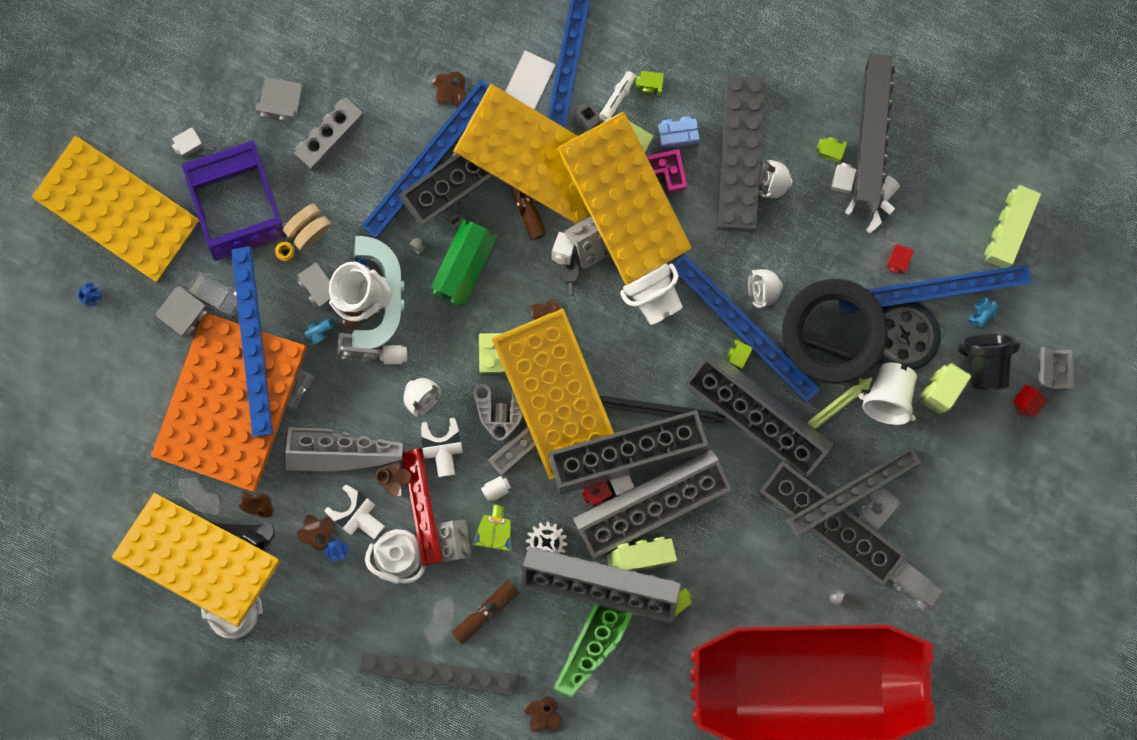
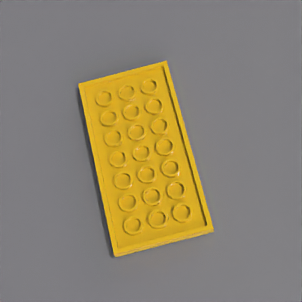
[453,84,591,224]
[557,112,692,285]
[32,135,200,283]
[491,309,614,480]
[112,493,280,628]

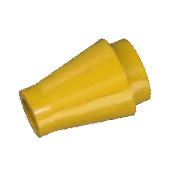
[275,242,294,261]

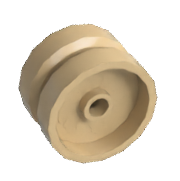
[283,203,332,251]

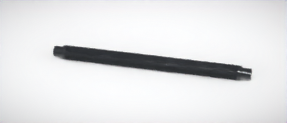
[599,395,725,423]

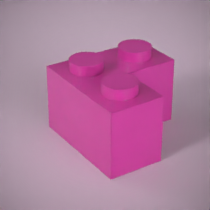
[647,149,687,194]

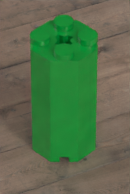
[430,219,498,309]

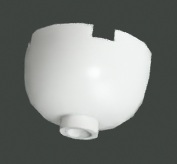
[758,160,792,199]
[748,269,783,308]
[403,378,442,417]

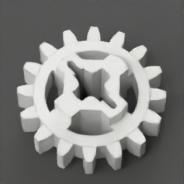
[526,522,568,553]

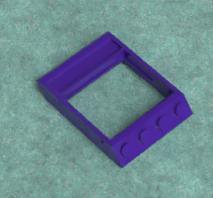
[181,140,287,262]

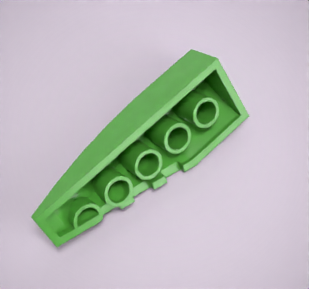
[553,605,633,698]

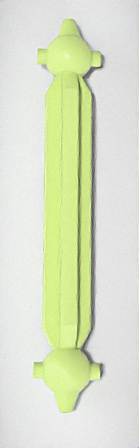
[808,377,873,429]

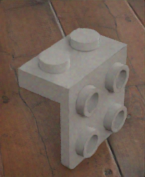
[256,78,302,122]
[565,216,610,269]
[156,286,208,338]
[337,333,379,363]
[1038,347,1074,389]
[435,520,471,563]

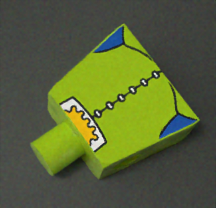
[473,505,511,551]

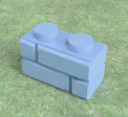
[658,116,699,149]

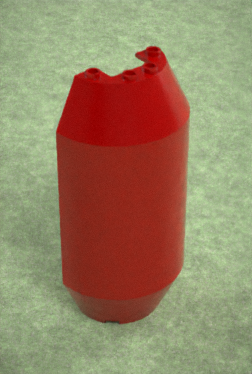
[690,625,935,740]

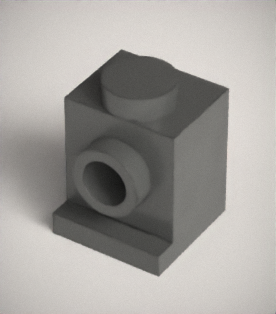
[574,101,603,132]

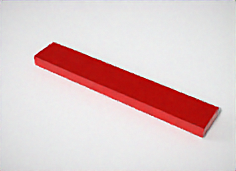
[402,449,442,566]

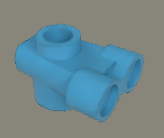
[968,297,999,328]
[304,318,336,344]

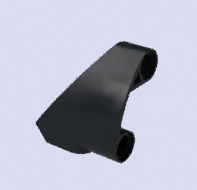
[210,522,275,551]

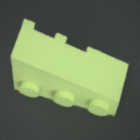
[606,537,677,571]

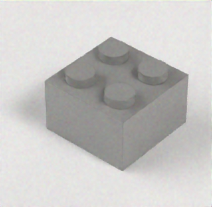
[298,262,331,311]

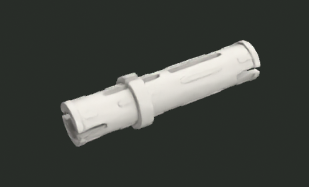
[599,72,637,121]

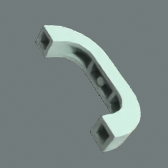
[352,236,404,349]

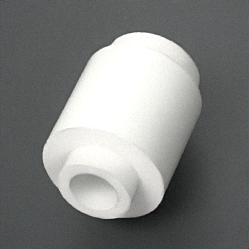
[380,345,407,365]
[481,476,511,502]

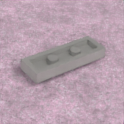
[488,426,535,475]

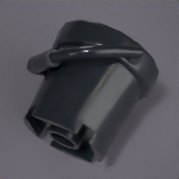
[958,334,1020,390]

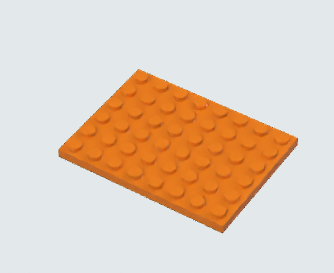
[151,313,308,493]

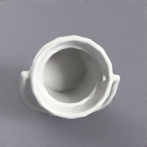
[329,262,392,321]
[620,264,683,325]
[858,362,917,425]
[365,529,426,584]
[201,597,263,640]

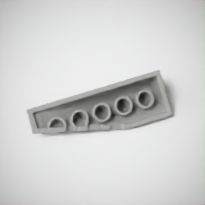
[285,427,403,471]

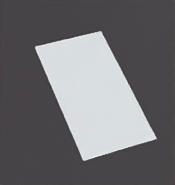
[505,51,555,109]

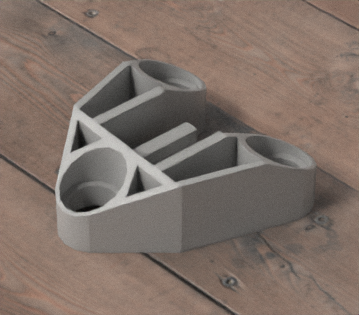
[474,384,523,441]

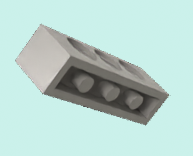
[294,98,364,171]

